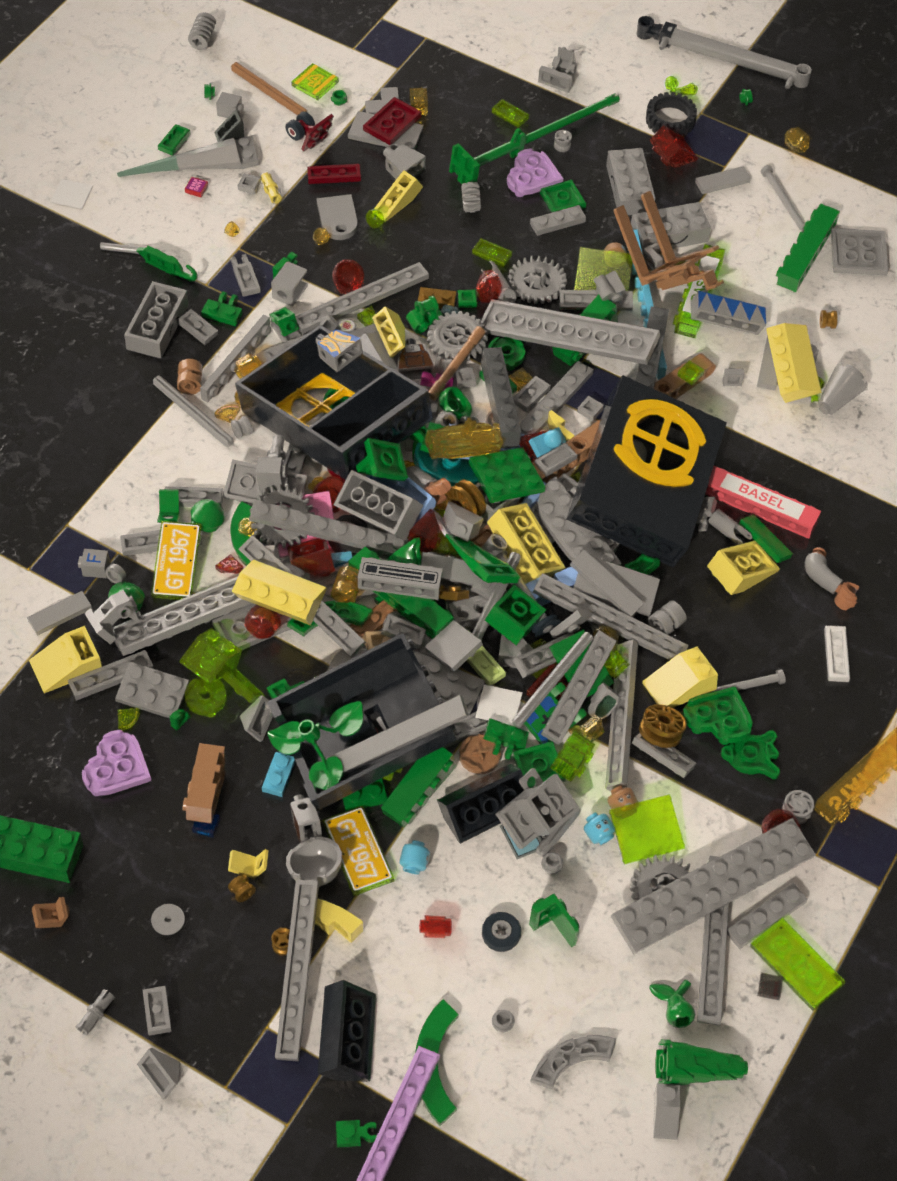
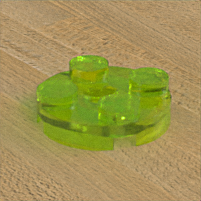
[185,676,227,717]

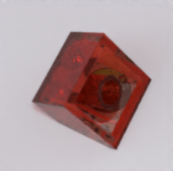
[649,125,699,168]
[287,538,335,577]

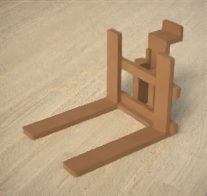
[614,191,724,291]

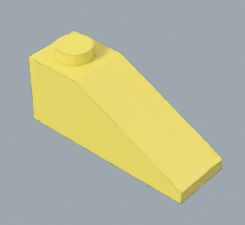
[372,170,423,222]
[372,306,405,358]

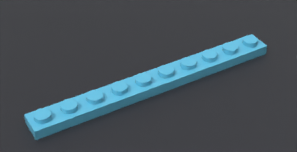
[629,229,667,380]

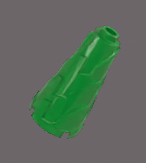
[655,1039,748,1085]

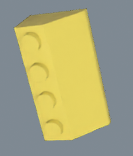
[766,323,822,403]
[487,503,566,584]
[232,560,327,625]

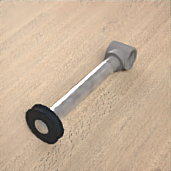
[481,534,561,638]

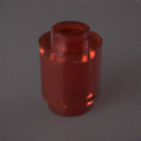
[419,915,452,938]

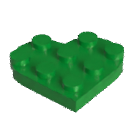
[683,687,752,745]

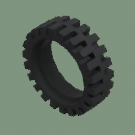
[646,92,697,138]

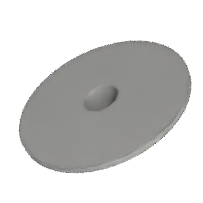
[151,904,185,935]

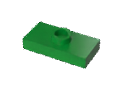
[158,124,191,156]

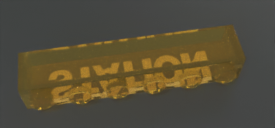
[814,727,897,826]

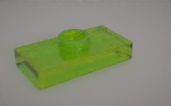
[492,99,529,128]
[472,238,512,267]
[222,670,265,703]

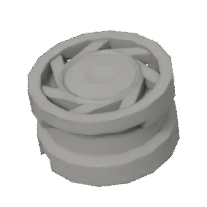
[782,790,814,824]

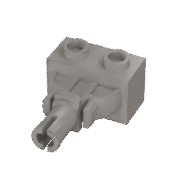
[256,435,289,497]

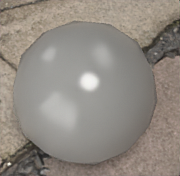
[435,412,459,433]

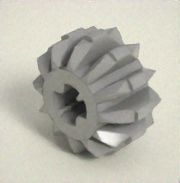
[461,182,481,213]

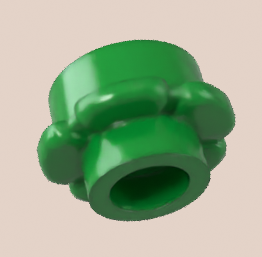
[204,83,215,100]
[739,89,753,106]
[331,90,347,106]

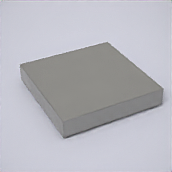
[425,620,483,672]

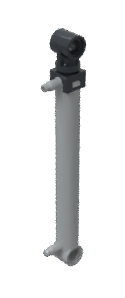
[636,16,812,89]

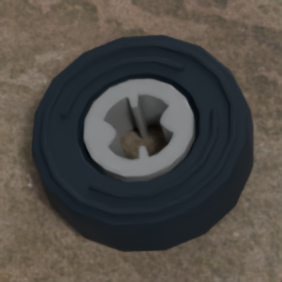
[482,912,521,952]

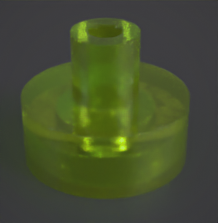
[365,209,384,228]

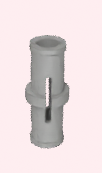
[75,989,115,1035]

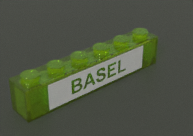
[672,244,725,338]

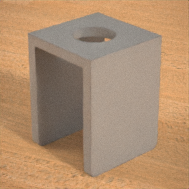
[271,262,308,306]

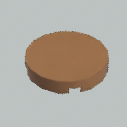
[459,734,501,774]

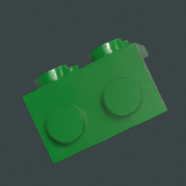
[529,894,580,947]

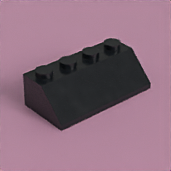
[437,764,524,844]
[318,980,376,1082]

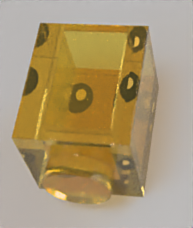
[409,88,428,115]

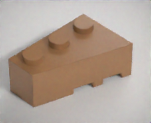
[183,743,226,823]

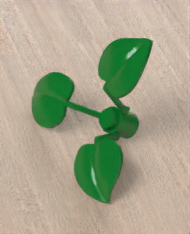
[267,701,364,790]

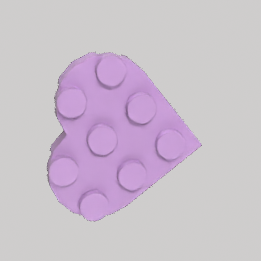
[507,148,563,197]
[82,730,151,796]

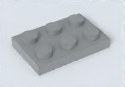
[115,661,189,718]

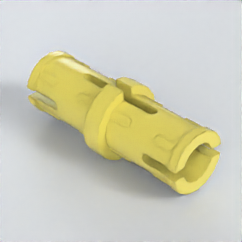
[260,172,282,204]

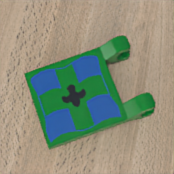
[524,682,587,744]

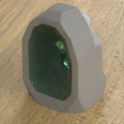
[588,683,621,719]

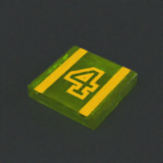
[291,63,339,100]

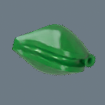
[387,538,421,566]

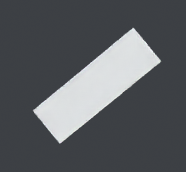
[824,626,850,682]

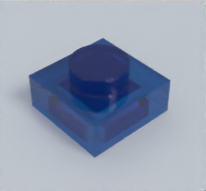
[192,814,220,838]

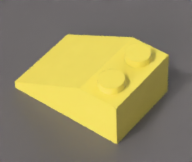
[707,541,780,595]
[642,647,718,708]

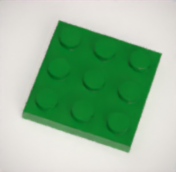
[469,447,546,503]

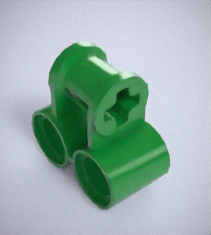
[406,296,444,334]

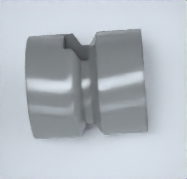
[648,601,687,635]

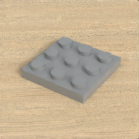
[831,228,888,276]

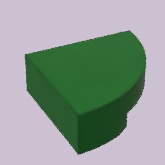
[169,709,190,730]

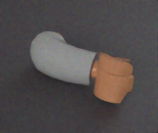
[406,466,451,506]
[805,547,859,611]

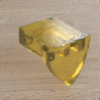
[568,714,604,748]

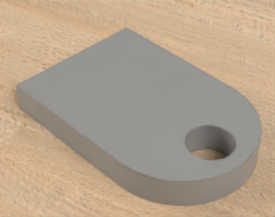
[317,194,357,240]

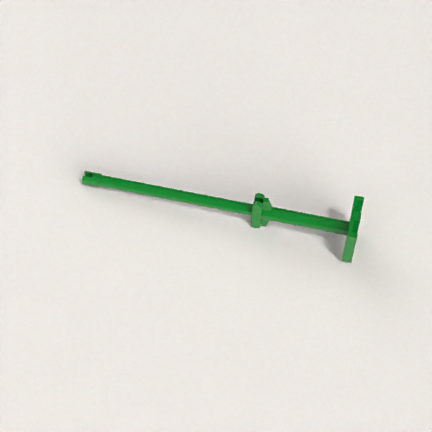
[449,93,620,184]

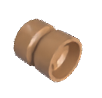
[177,359,202,395]

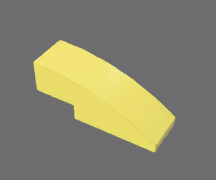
[315,899,363,943]

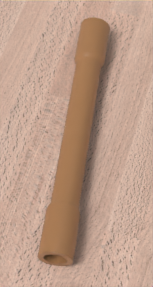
[428,326,486,401]

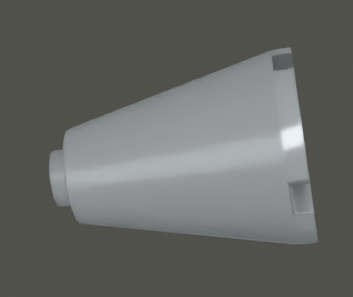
[818,363,868,415]

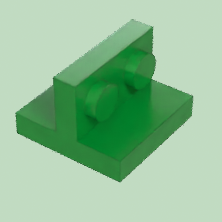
[356,438,408,481]

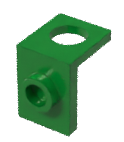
[157,489,180,523]

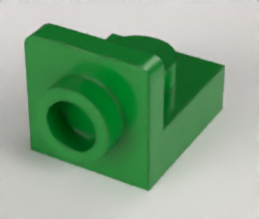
[269,307,299,336]

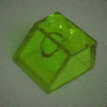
[180,628,242,685]

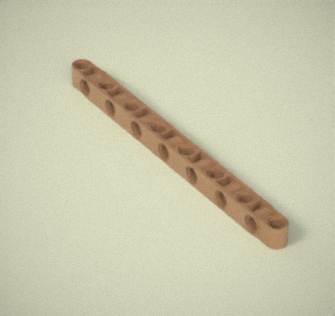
[516,353,716,505]

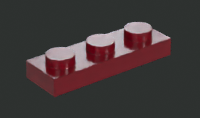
[307,164,361,184]

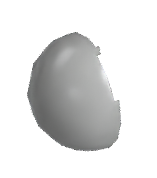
[286,836,342,887]

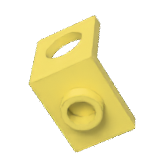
[228,849,269,879]

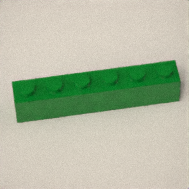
[776,203,840,292]
[348,547,453,639]

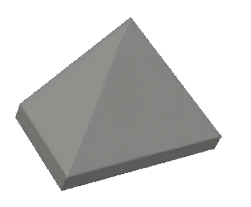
[240,695,273,742]
[137,1048,180,1099]

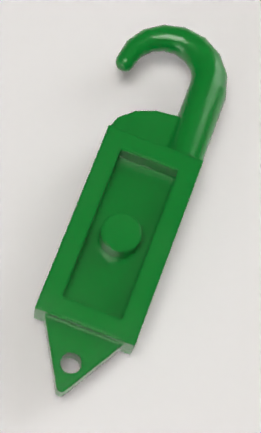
[136,246,198,282]

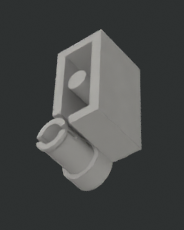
[594,271,625,307]

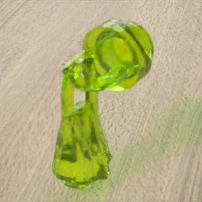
[664,76,698,95]

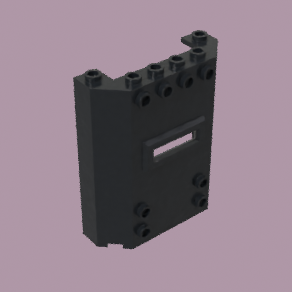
[267,633,457,811]

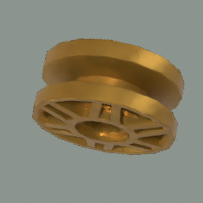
[445,480,486,516]
[639,704,687,748]

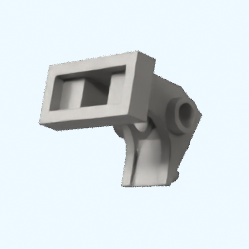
[538,47,577,93]
[85,590,141,645]

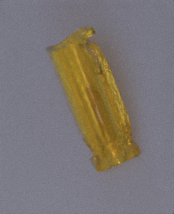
[425,418,503,459]

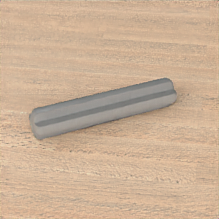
[536,810,580,857]

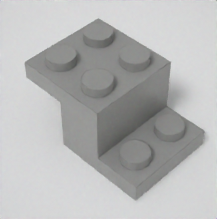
[496,774,580,849]

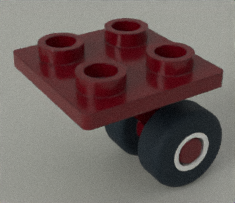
[285,111,334,152]

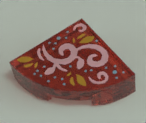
[215,554,244,574]

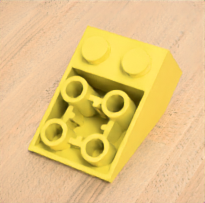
[29,626,102,693]

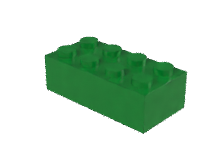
[0,815,84,883]

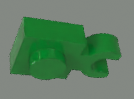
[272,252,298,279]
[336,1120,377,1147]

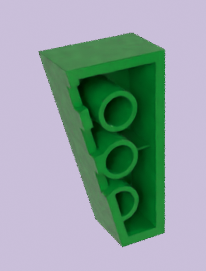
[552,294,618,366]
[381,747,457,828]

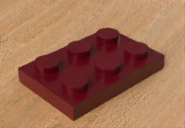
[363,97,421,145]

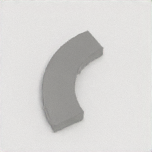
[530,1035,616,1089]

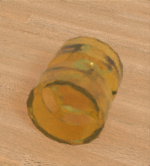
[330,566,359,603]

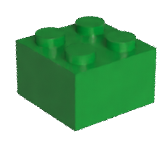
[485,584,546,646]

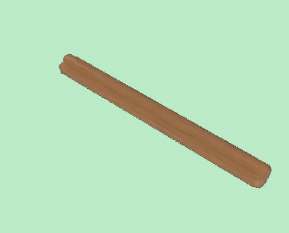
[231,62,307,115]

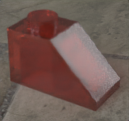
[408,509,441,553]

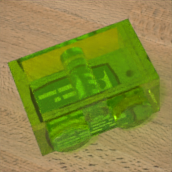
[550,730,595,782]

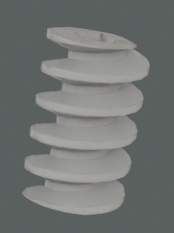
[188,12,216,50]

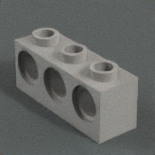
[448,590,507,631]

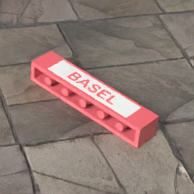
[705,466,821,539]

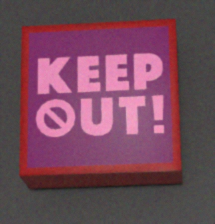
[185,177,208,197]

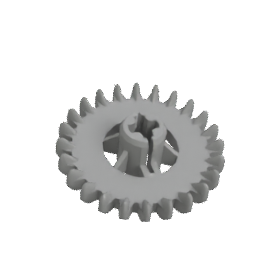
[508,256,567,304]
[427,311,488,362]
[249,485,315,548]
[630,854,694,900]

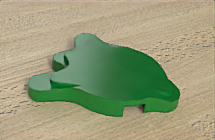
[721,730,780,779]

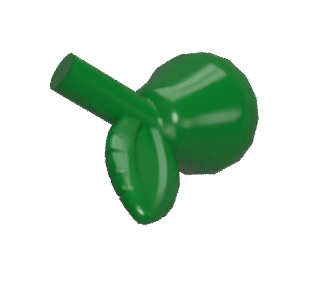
[649,980,696,1028]

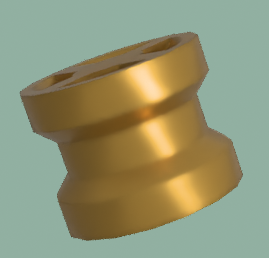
[819,310,837,329]
[228,874,256,902]
[272,928,290,955]

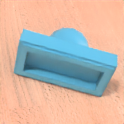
[529,427,567,458]

